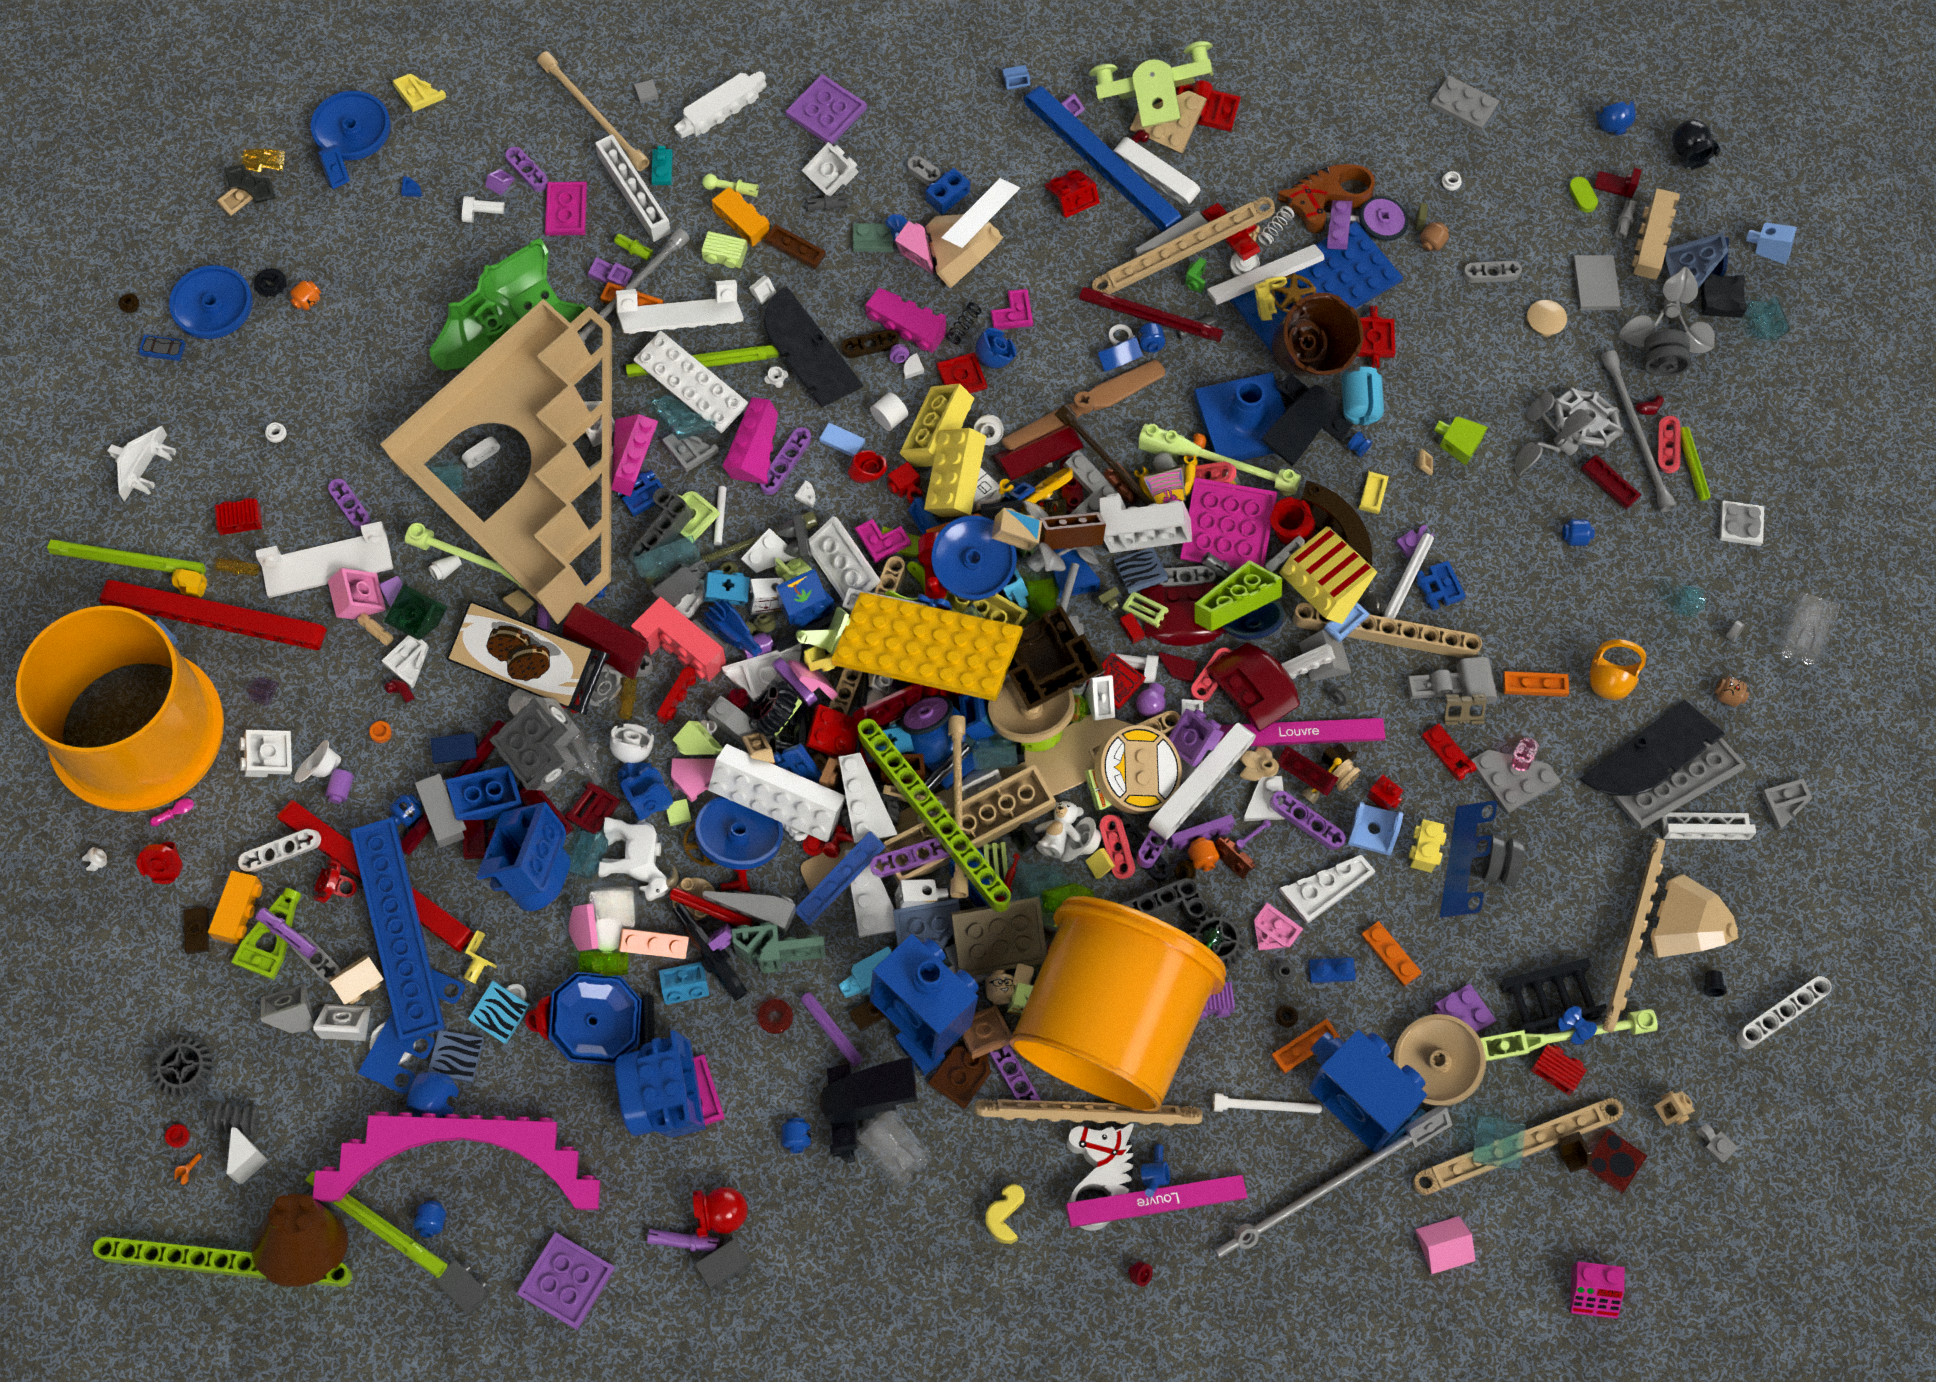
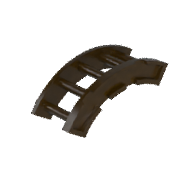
[1301,480,1372,595]

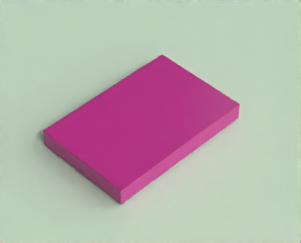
[545,182,587,236]
[694,1054,725,1125]

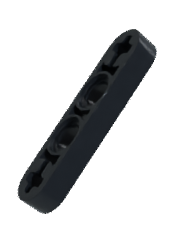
[1110,812,1170,882]

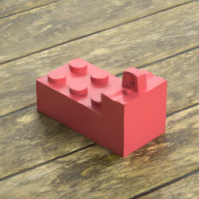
[631,596,726,682]

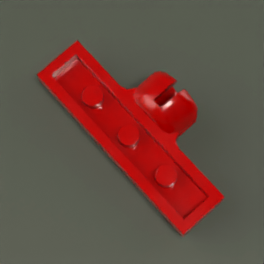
[1202,203,1260,261]

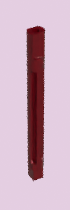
[1079,287,1224,343]
[401,720,506,856]

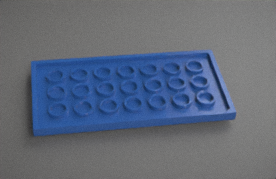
[1230,221,1403,354]

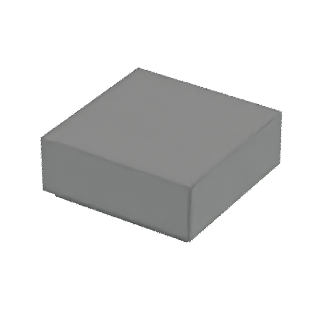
[634,79,659,103]

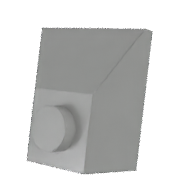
[261,983,314,1034]

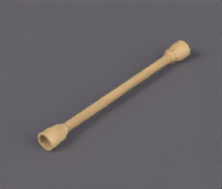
[537,51,649,171]
[948,715,968,898]

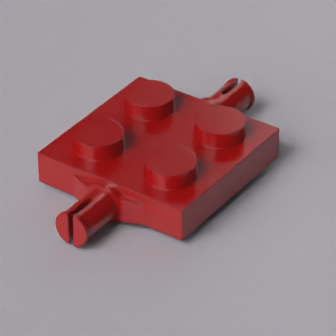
[1357,305,1396,369]

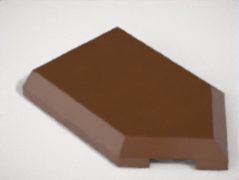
[928,1045,991,1110]

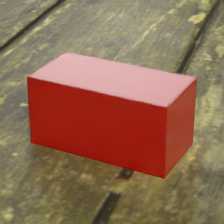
[1119,612,1145,644]

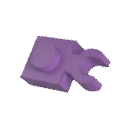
[1395,525,1434,559]

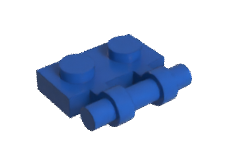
[616,470,664,517]
[1416,561,1466,611]
[773,743,822,783]

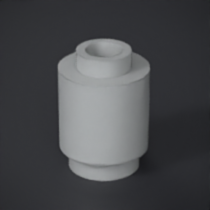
[1152,452,1178,471]

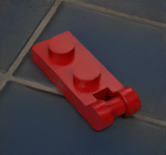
[656,666,696,725]
[1421,723,1477,782]

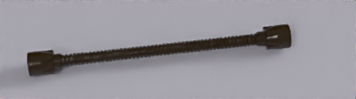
[1054,404,1154,506]

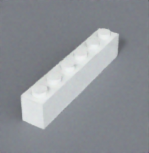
[595,134,671,242]

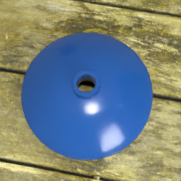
[910,707,967,764]

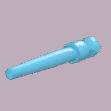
[1384,1109,1426,1147]

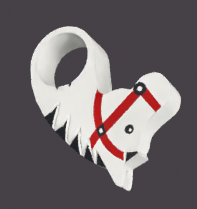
[1066,1124,1134,1231]

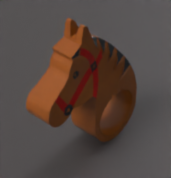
[1277,164,1375,234]

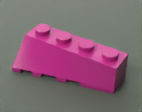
[865,288,946,353]
[723,397,778,484]
[611,414,658,497]

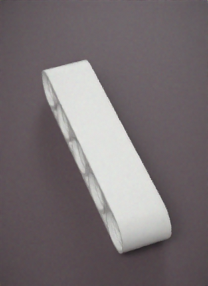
[1113,137,1201,206]
[1736,976,1832,1049]

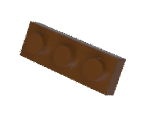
[765,224,826,269]

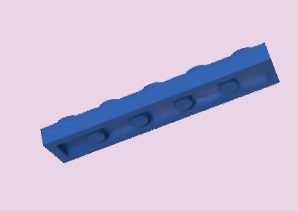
[795,831,886,926]

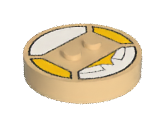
[1094,725,1182,814]

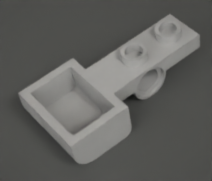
[1407,657,1497,704]

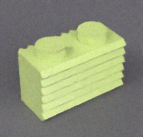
[702,231,748,268]

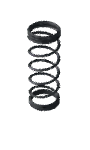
[946,302,982,345]

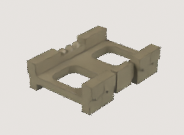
[1443,694,1487,725]

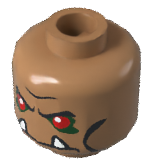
[1714,676,1749,708]

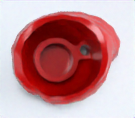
[847,450,888,483]

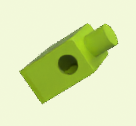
[1434,417,1488,465]

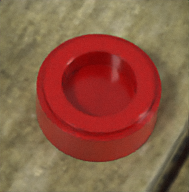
[165,1124,190,1148]

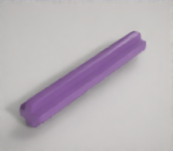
[801,992,863,1067]

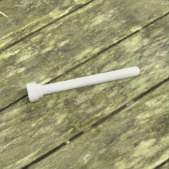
[1212,1093,1322,1113]

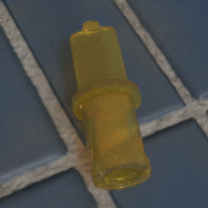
[216,558,260,576]
[619,677,638,720]

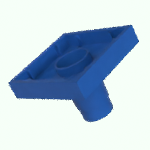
[1193,372,1286,463]

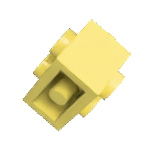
[1409,819,1447,873]

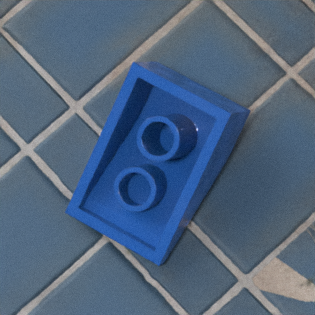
[445,765,522,820]

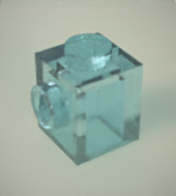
[1674,585,1706,618]

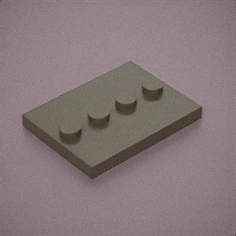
[950,897,1047,976]

